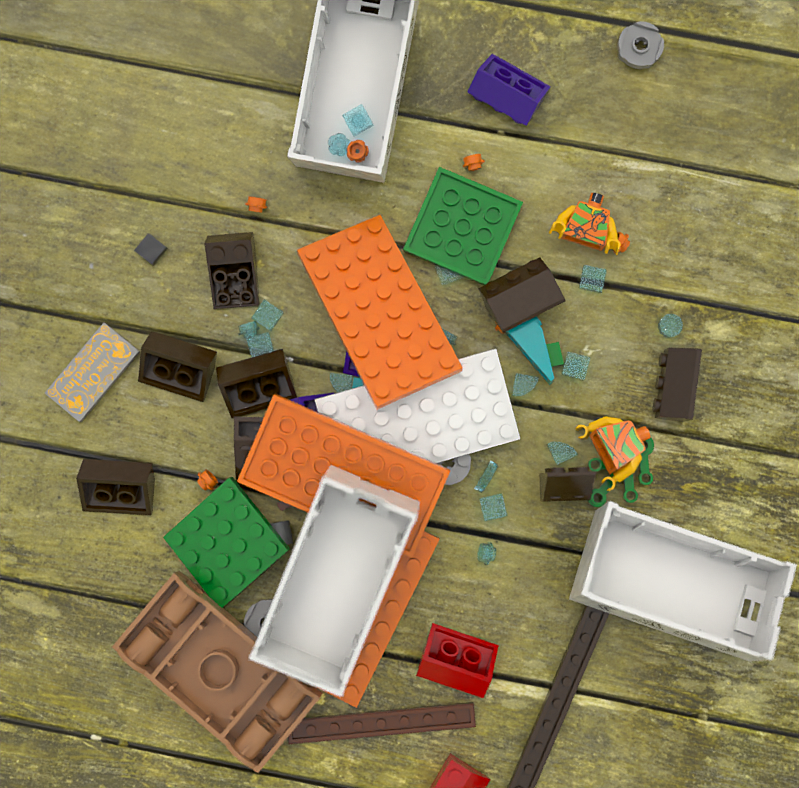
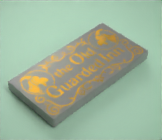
[45,323,140,423]

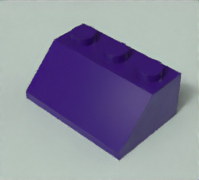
[468,54,551,126]

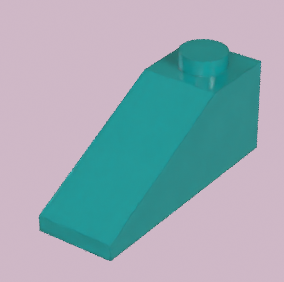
[505,316,554,385]

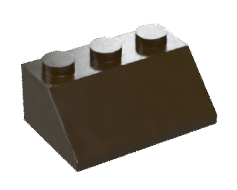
[478,257,566,333]
[138,331,217,402]
[652,348,702,422]
[216,349,297,418]
[76,459,155,515]

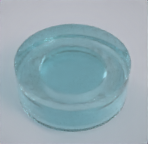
[658,314,683,338]

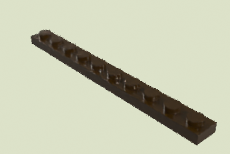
[507,605,609,788]

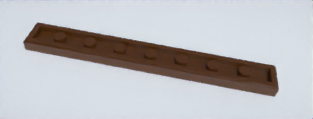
[288,702,476,745]

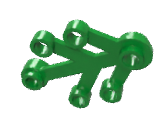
[587,437,654,507]

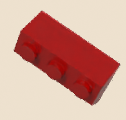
[416,623,499,698]
[430,753,491,788]

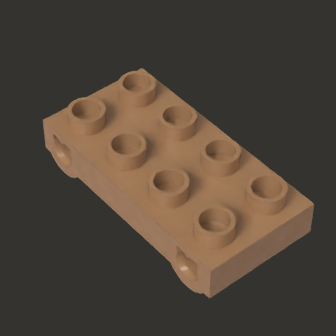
[112,571,322,773]

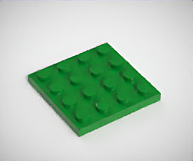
[403,167,523,285]
[163,477,291,608]

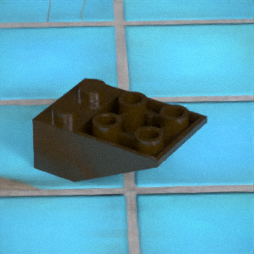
[204,232,259,309]
[234,417,264,488]
[539,467,596,502]

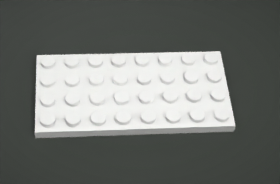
[315,349,520,463]

